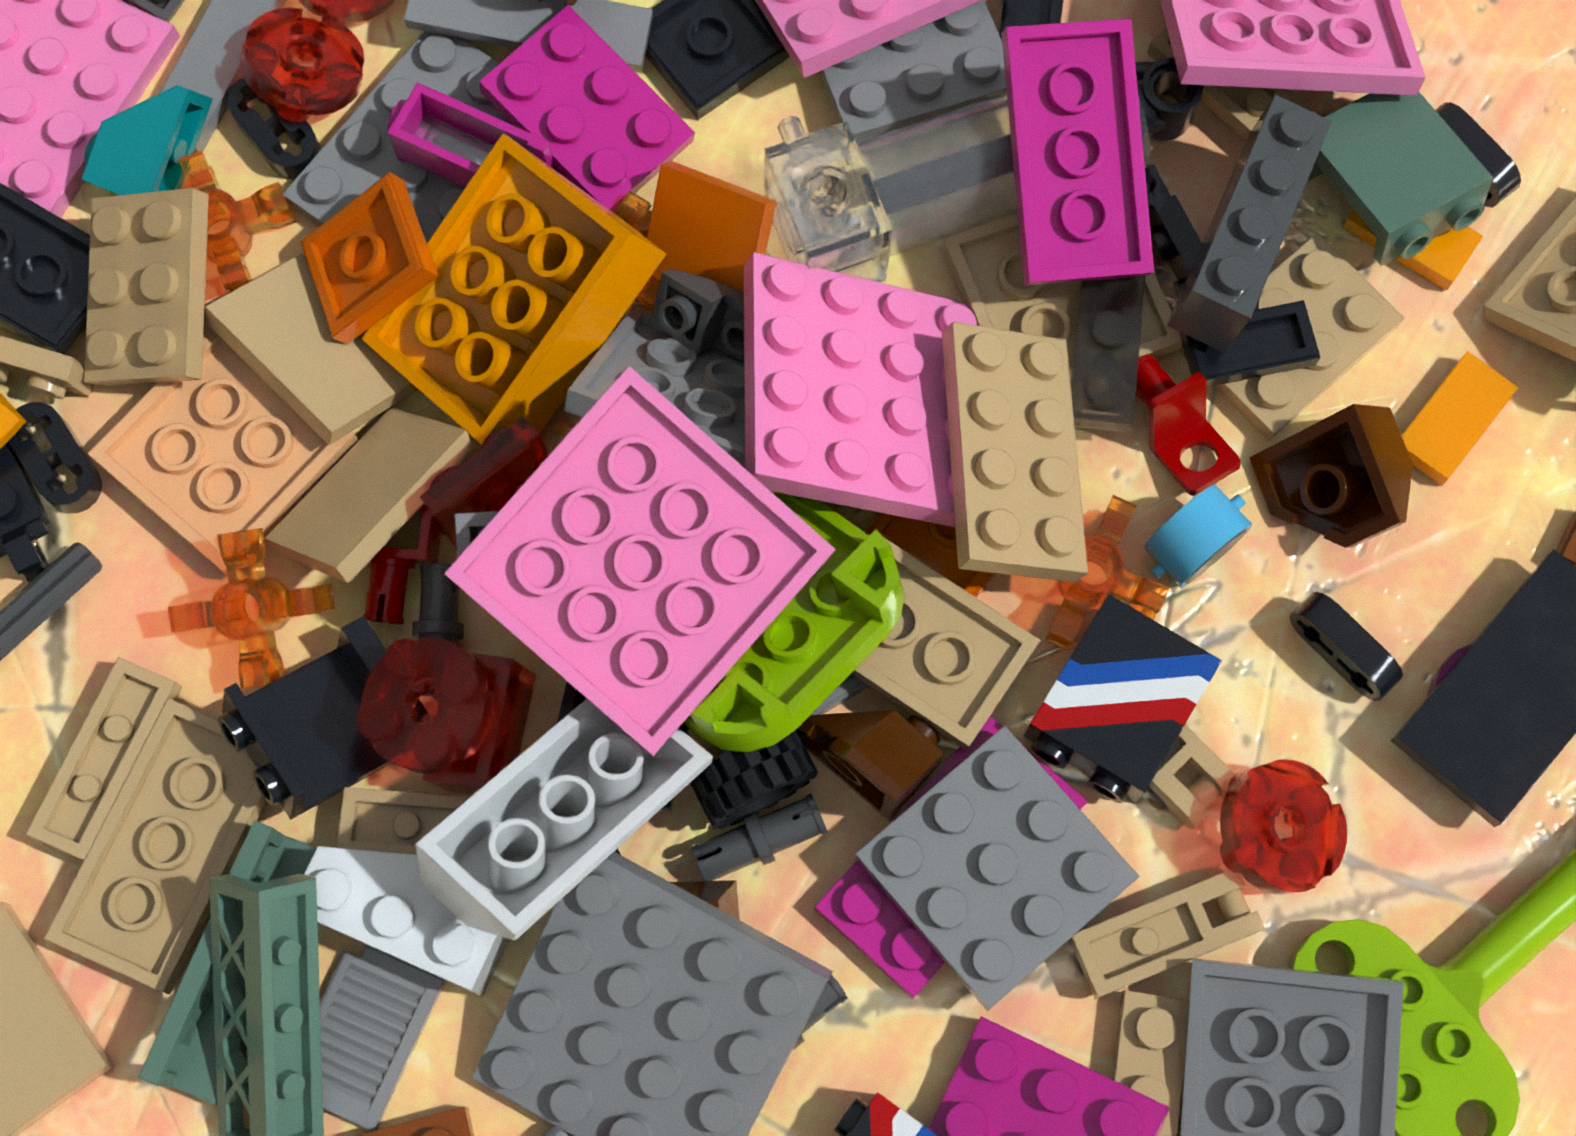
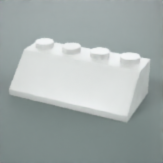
[416,699,713,941]

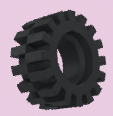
[690,730,818,829]

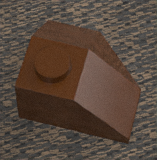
[1249,404,1413,548]
[796,710,944,822]

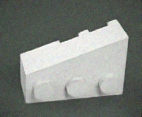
[304,846,509,997]

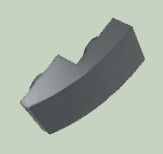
[650,269,744,364]

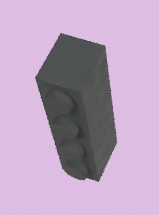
[1167,94,1332,352]

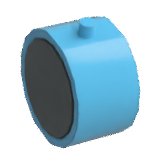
[1144,484,1252,589]

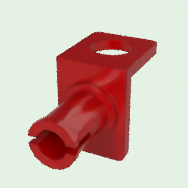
[1122,355,1241,496]
[363,489,445,625]

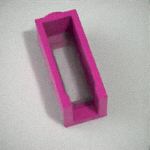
[387,82,555,188]

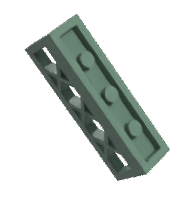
[138,820,317,1105]
[209,873,324,1136]

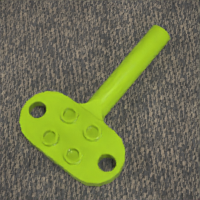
[1288,846,1576,1136]

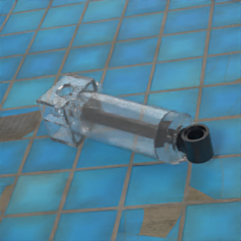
[764,57,1204,282]

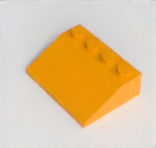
[362,133,666,459]

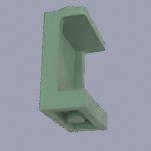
[1308,92,1493,266]

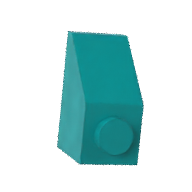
[81,85,213,195]

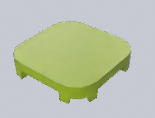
[683,491,905,752]

